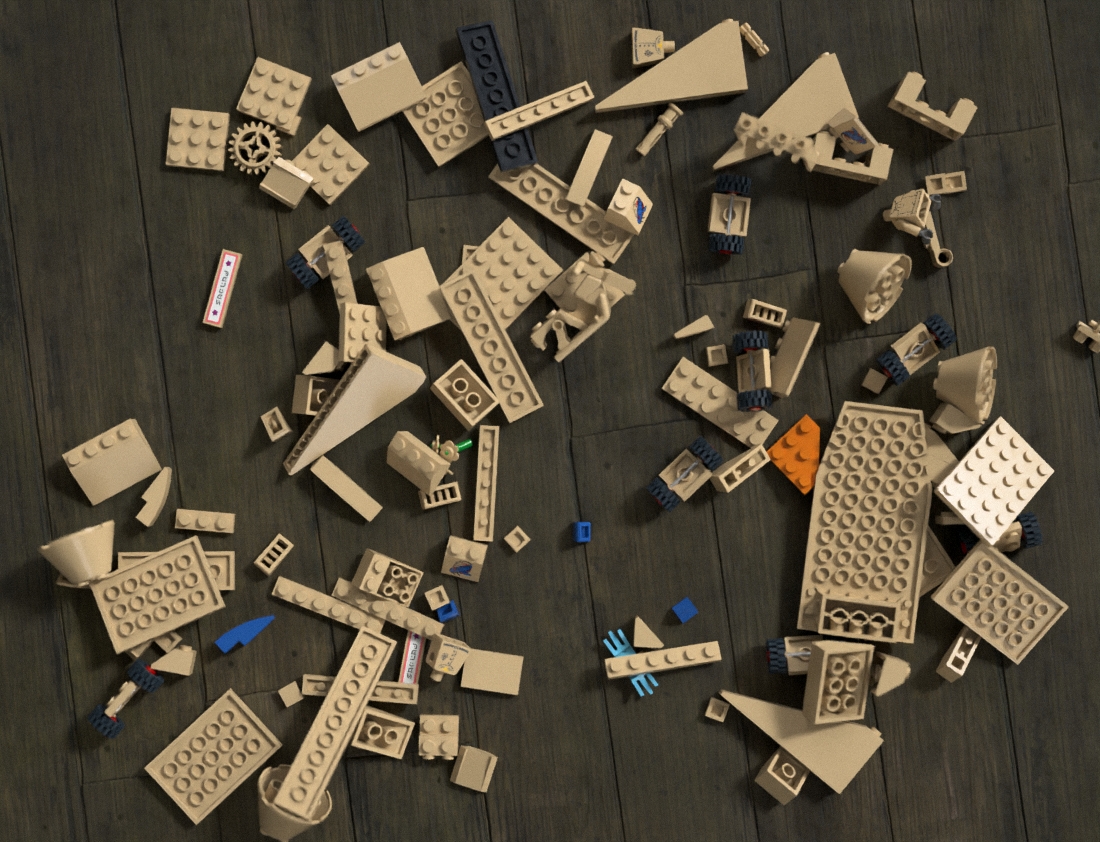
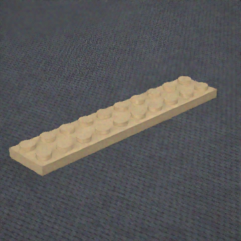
[274,626,397,820]

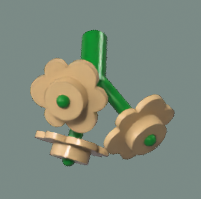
[431,435,472,475]

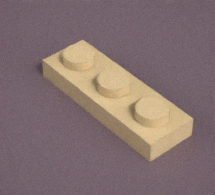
[175,509,235,533]

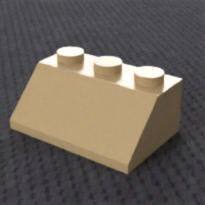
[430,359,500,431]
[387,431,451,496]
[868,651,910,696]

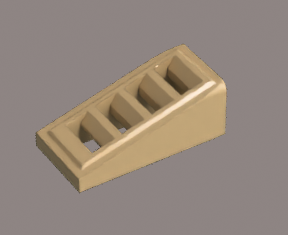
[743,299,787,328]
[673,315,714,339]
[418,482,461,510]
[254,533,294,576]

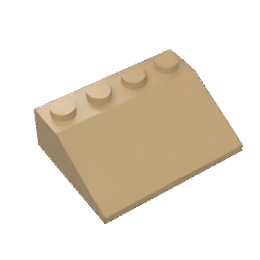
[331,42,427,132]
[366,247,452,340]
[764,318,820,398]
[62,419,162,506]
[802,641,874,724]

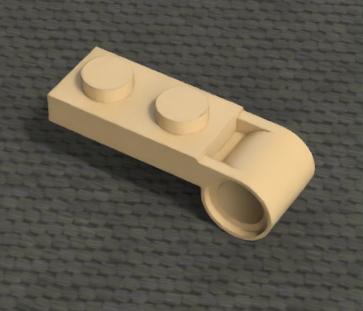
[921,211,953,268]

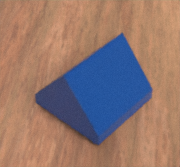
[573,522,590,542]
[672,597,698,623]
[436,600,460,623]

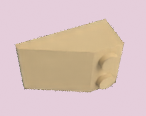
[348,705,415,759]

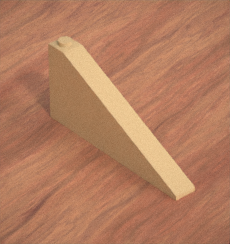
[595,19,748,113]
[712,52,859,172]
[283,344,426,475]
[719,690,884,794]

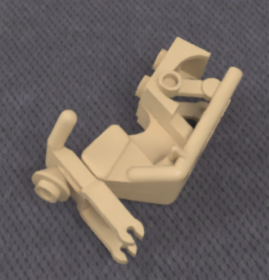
[531,251,636,362]

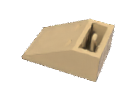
[352,548,424,607]

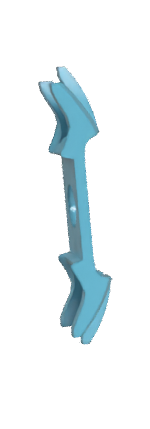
[603,629,658,697]

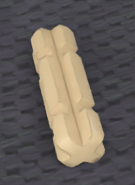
[739,23,769,57]

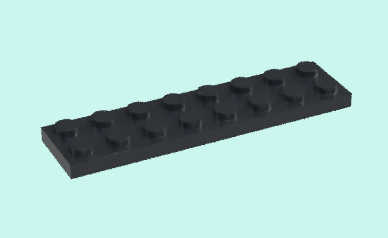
[456,20,538,173]

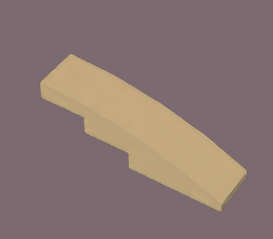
[566,129,613,207]
[310,455,383,522]

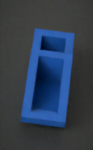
[215,615,275,653]

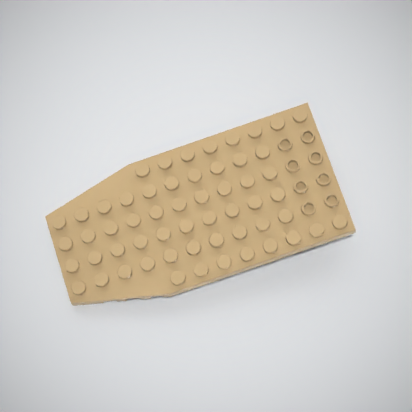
[797,401,932,643]

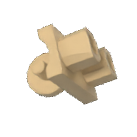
[1073,320,1100,353]

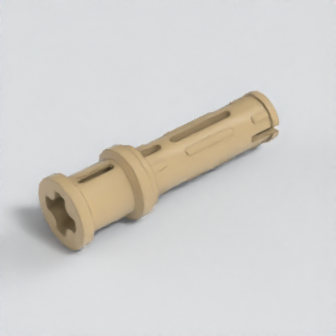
[635,103,683,156]

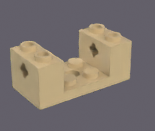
[888,72,977,141]
[812,131,893,185]

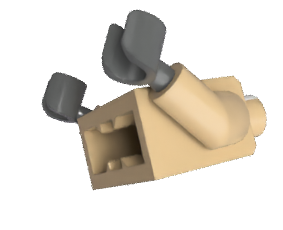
[883,188,941,245]

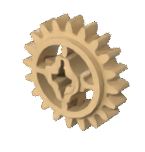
[228,122,282,176]

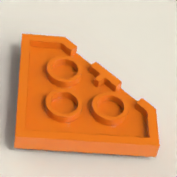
[767,414,820,495]

